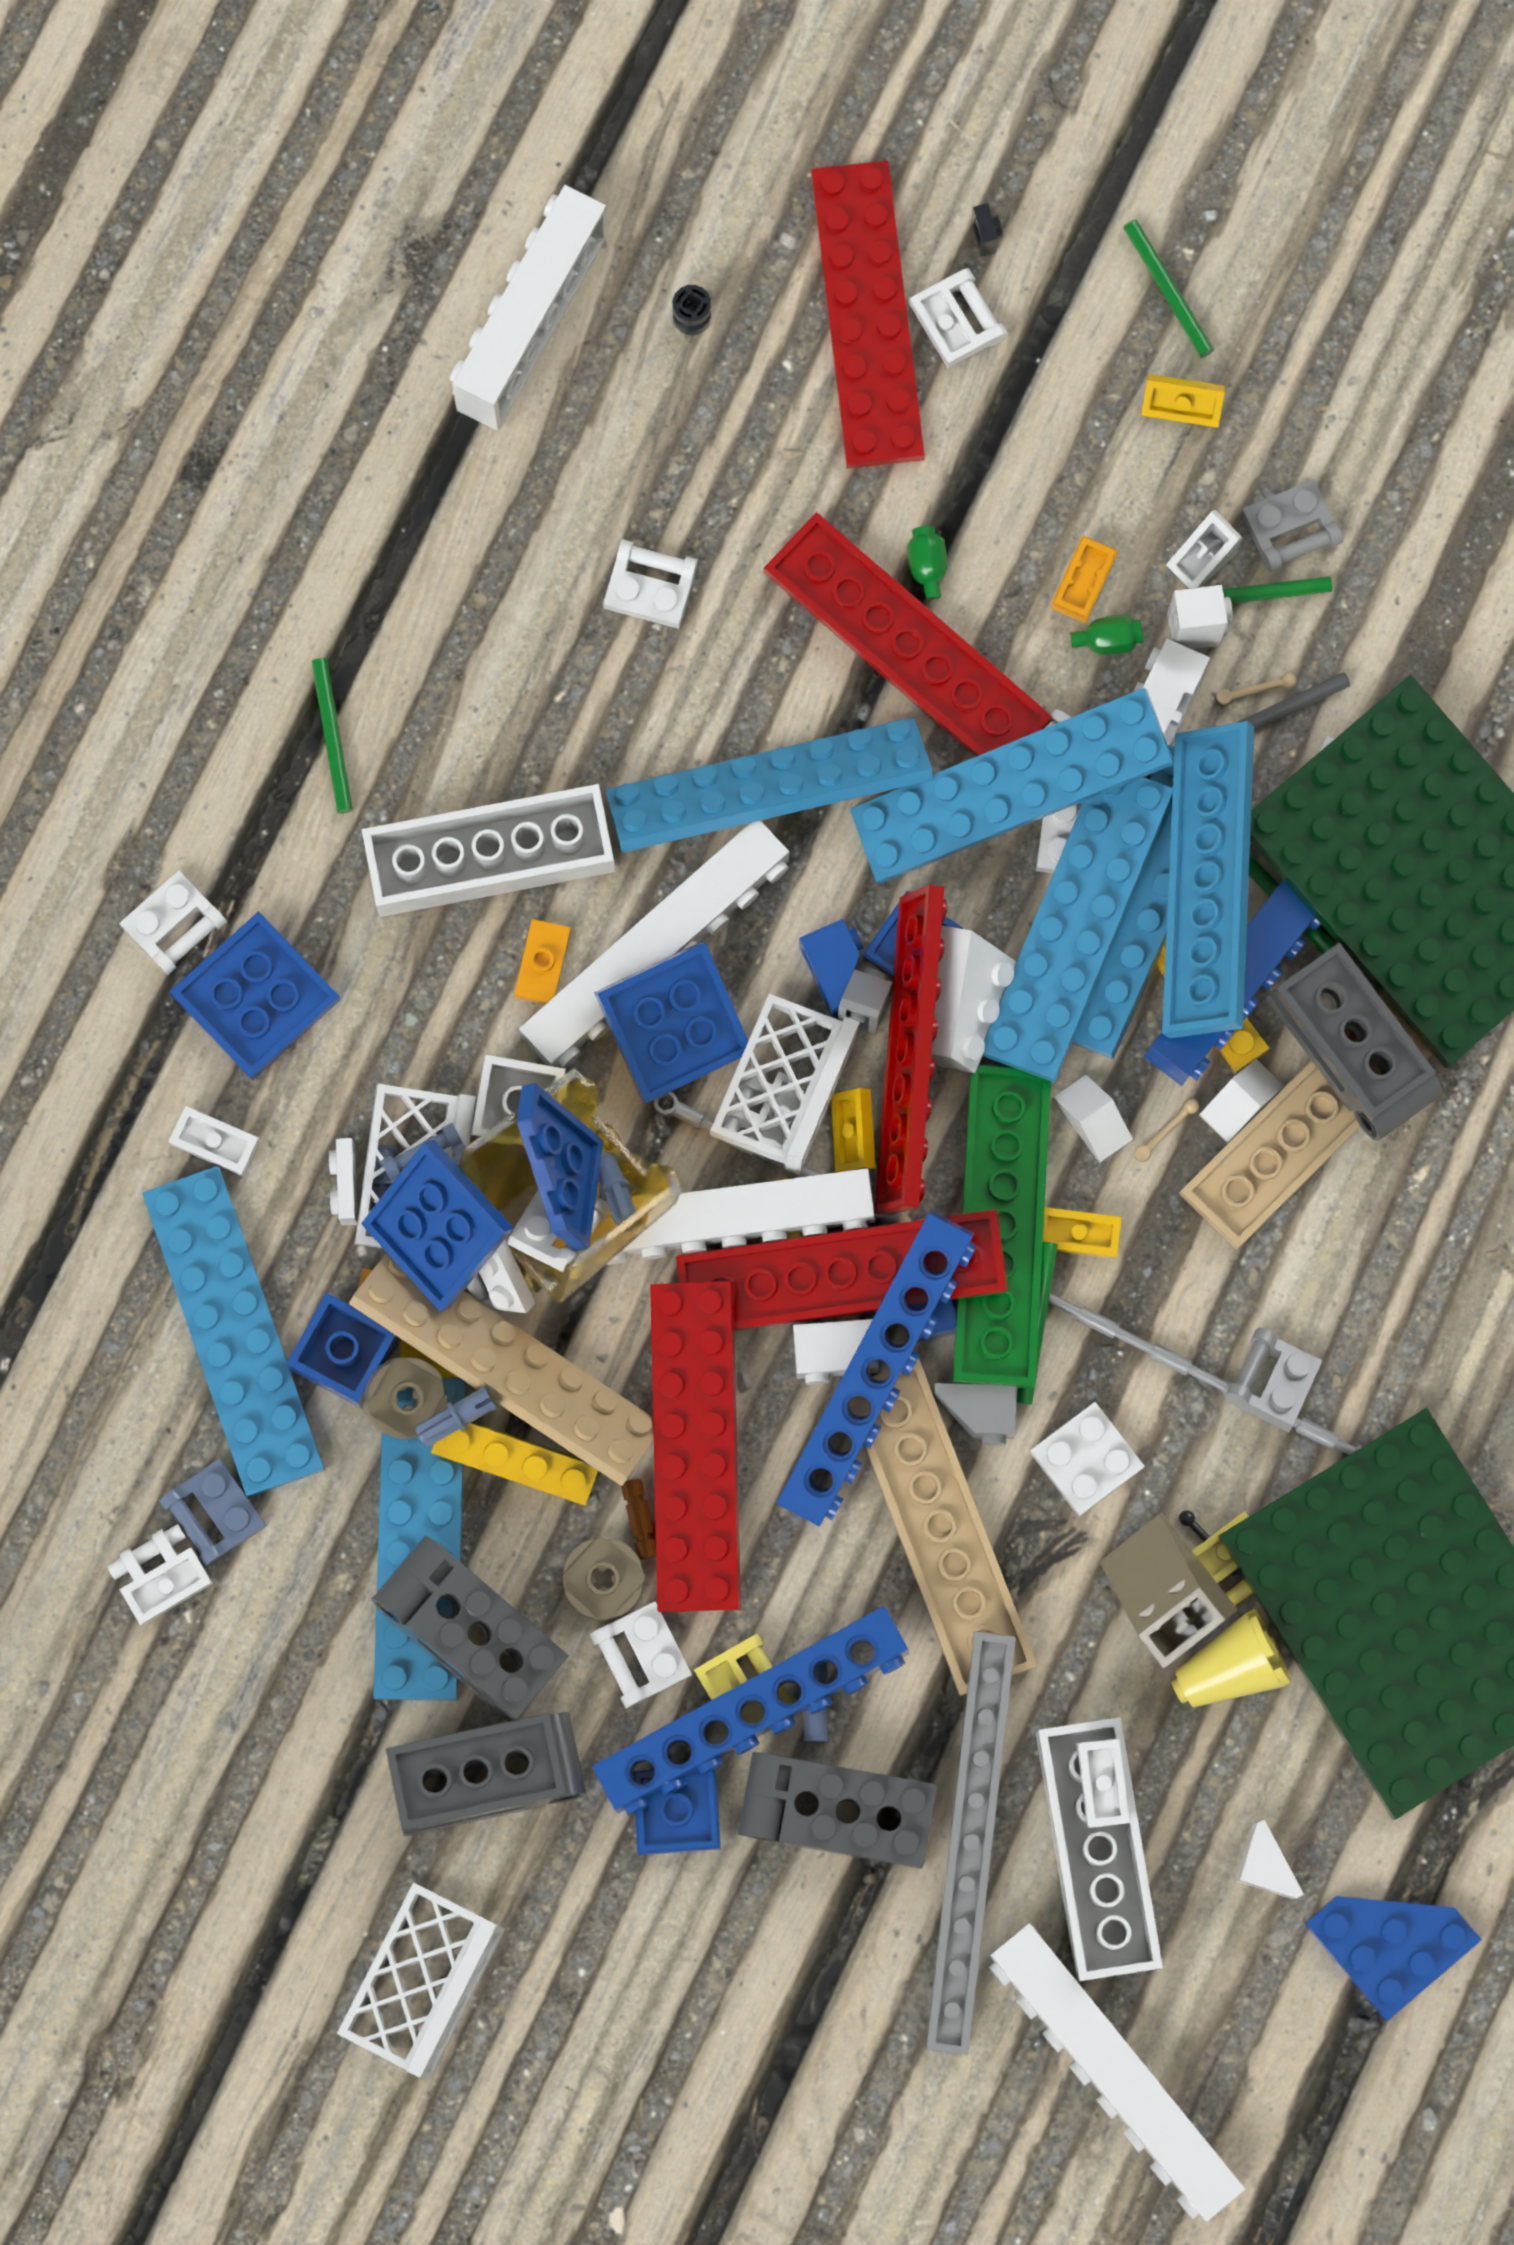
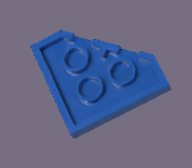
[517,1083,604,1251]
[1304,1896,1481,2021]

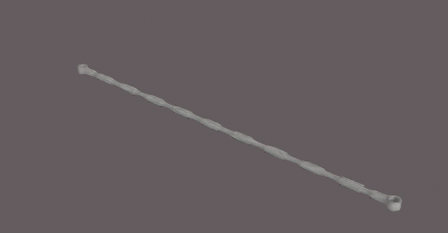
[654,1091,1361,1455]

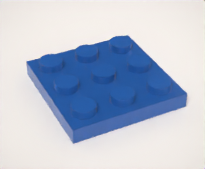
[169,911,341,1081]
[594,941,748,1103]
[361,1139,514,1312]

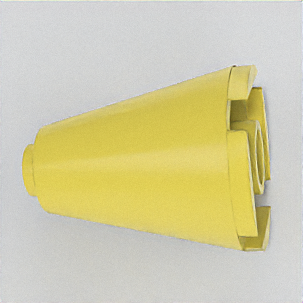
[1171,1608,1292,1708]

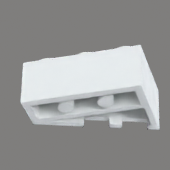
[1133,638,1210,747]
[931,926,1016,1073]

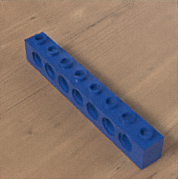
[776,1210,977,1527]
[592,1606,909,1816]

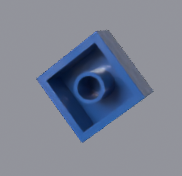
[286,1292,401,1409]

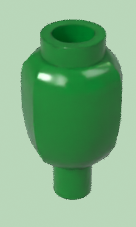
[907,526,947,600]
[1070,614,1144,655]

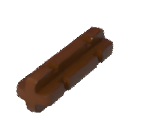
[621,1479,656,1560]

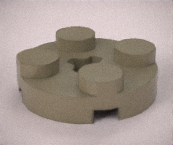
[363,1357,447,1440]
[562,1538,645,1621]

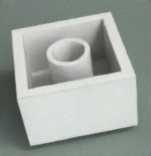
[470,1055,566,1147]

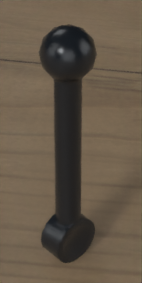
[1179,1510,1242,1577]

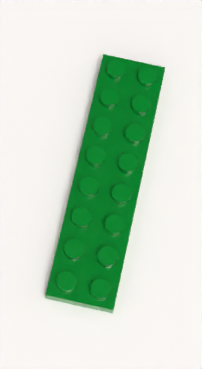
[952,1065,1051,1389]

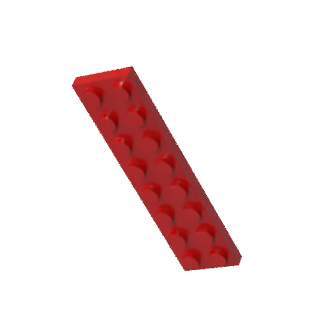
[811,161,925,469]
[763,512,1053,757]
[874,884,948,1215]
[676,1209,1009,1331]
[650,1281,741,1612]

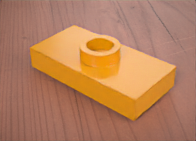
[1050,535,1118,624]
[514,919,571,1005]

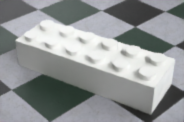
[450,185,608,431]
[362,784,615,917]
[1035,1717,1163,1981]

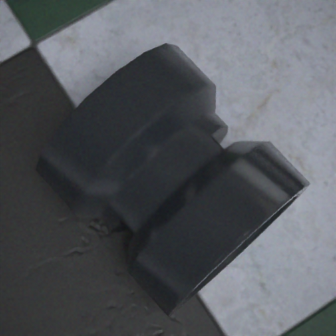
[672,285,711,335]

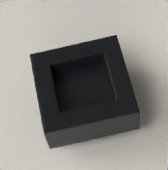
[971,203,1003,257]

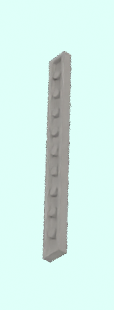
[925,1632,1016,2055]

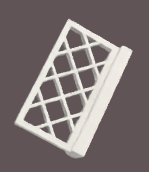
[710,994,860,1175]
[354,1084,476,1248]
[337,1882,505,2080]

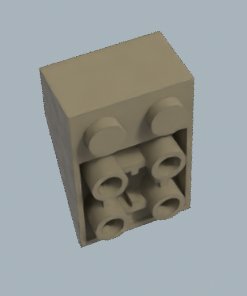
[1100,1512,1238,1668]

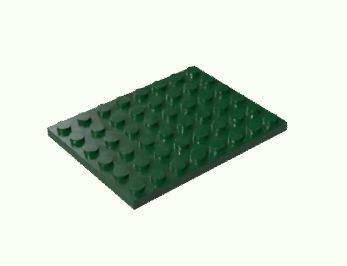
[1250,675,1514,1068]
[1218,1408,1514,1820]

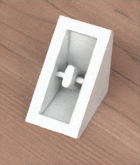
[1166,510,1242,589]
[1199,1059,1285,1143]
[1053,1075,1133,1163]
[1236,1819,1304,1899]

